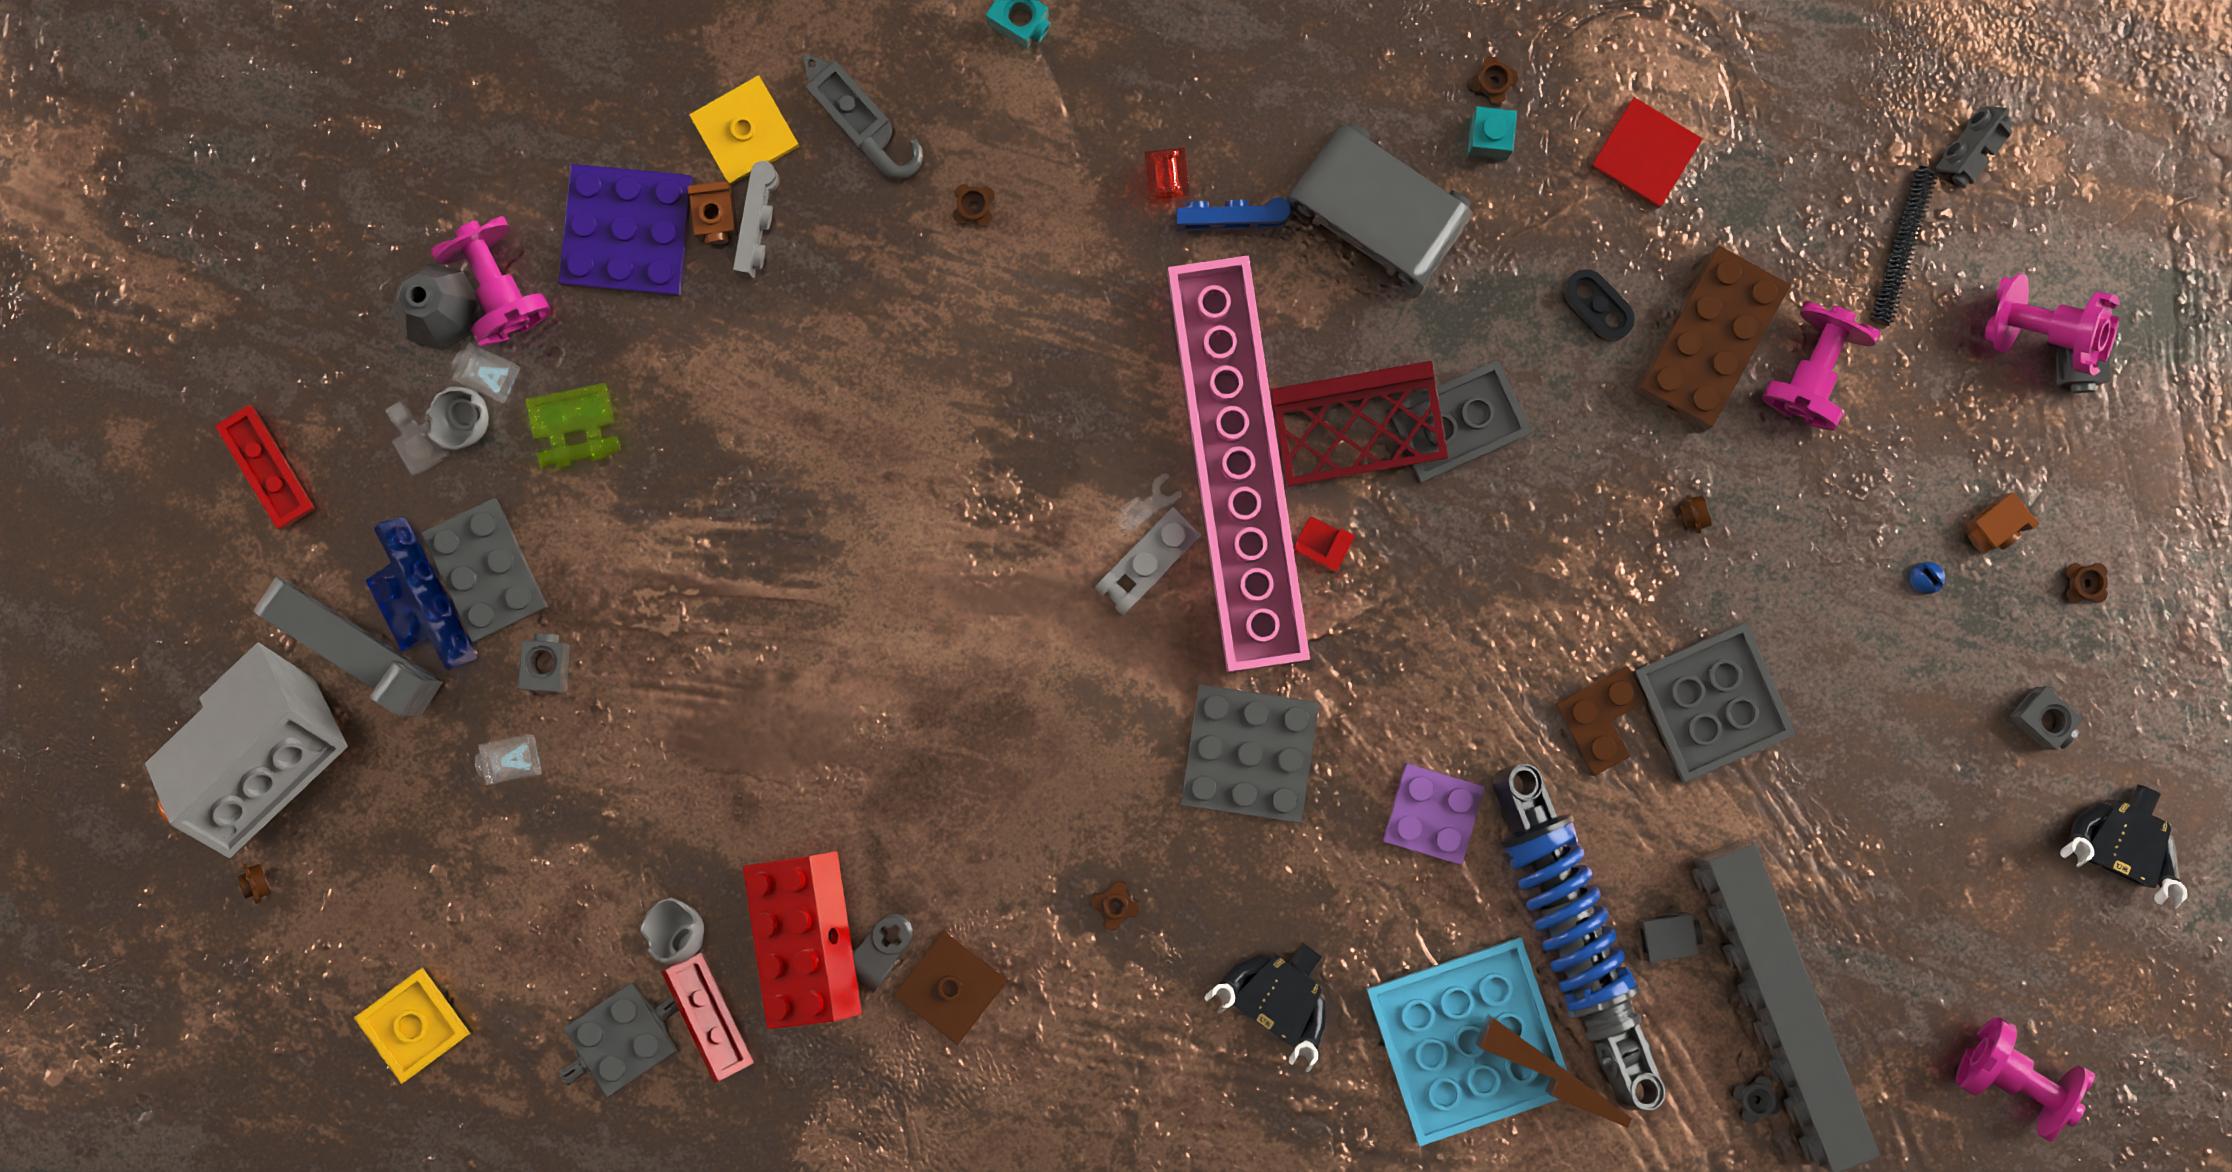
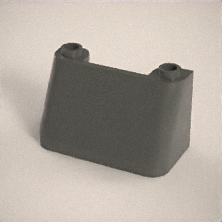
[1287,123,1473,297]

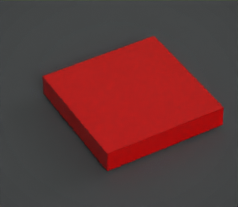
[1591,97,1703,209]

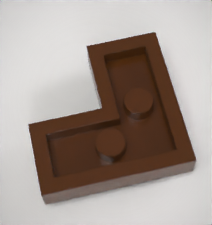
[1555,666,1647,776]

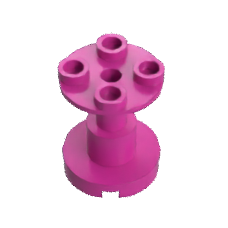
[430,216,551,347]
[1985,273,2120,376]
[1762,301,1881,431]
[1955,1016,2095,1142]

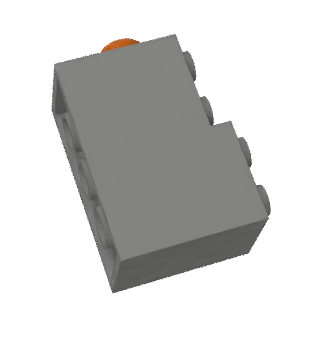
[145,642,348,858]

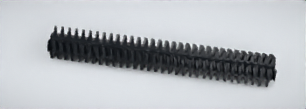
[1871,166,1939,326]

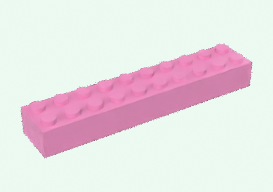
[1167,255,1310,673]

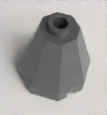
[391,262,481,351]

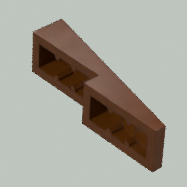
[1476,1014,1632,1128]

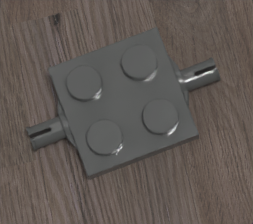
[559,983,679,1097]

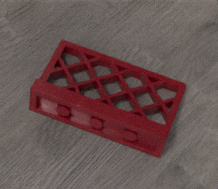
[1271,361,1448,487]

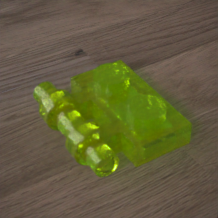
[525,383,621,468]

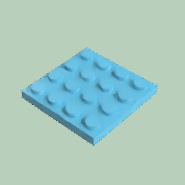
[1366,937,1567,1146]

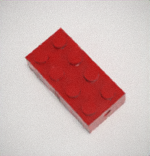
[742,851,862,1029]

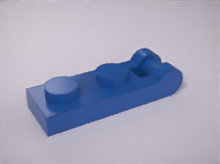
[1176,197,1291,231]

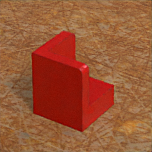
[1293,517,1356,574]

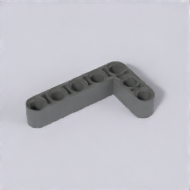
[253,576,443,717]

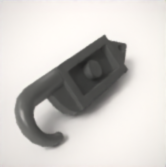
[803,54,923,179]

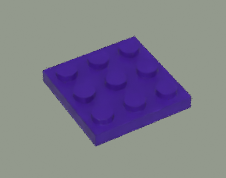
[558,164,693,297]

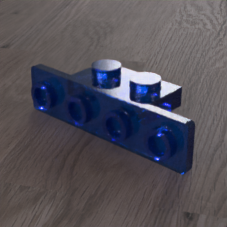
[365,517,477,670]

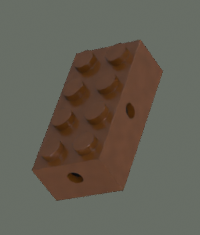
[1633,245,1791,432]

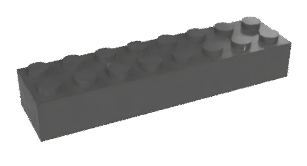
[1692,841,1881,1172]

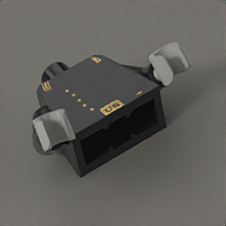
[2060,784,2188,909]
[1205,943,1327,1072]

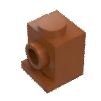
[687,181,738,245]
[1965,492,2040,554]

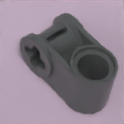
[853,913,913,993]

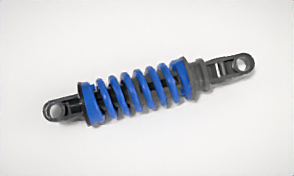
[1493,764,1665,1111]

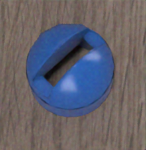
[1910,561,1945,594]

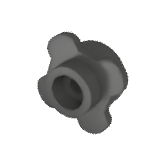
[1733,1076,1781,1123]

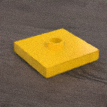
[689,75,800,186]
[354,968,471,1084]

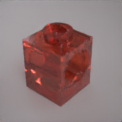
[1144,147,1189,201]

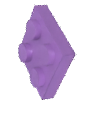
[1383,763,1485,865]

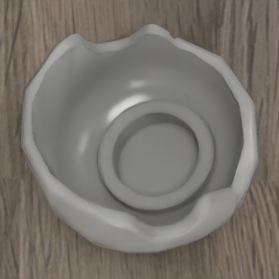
[426,386,489,450]
[640,897,704,966]

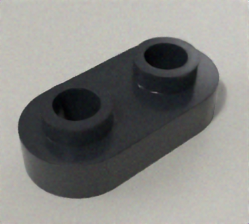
[1564,269,1635,341]

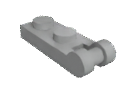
[733,161,779,279]
[1094,507,1202,616]

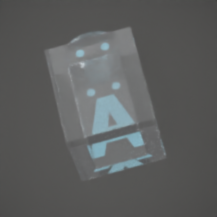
[451,343,521,404]
[475,735,542,785]

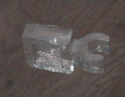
[386,401,450,476]
[1117,473,1182,536]

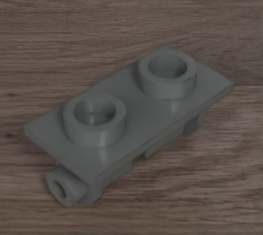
[1935,106,2014,188]

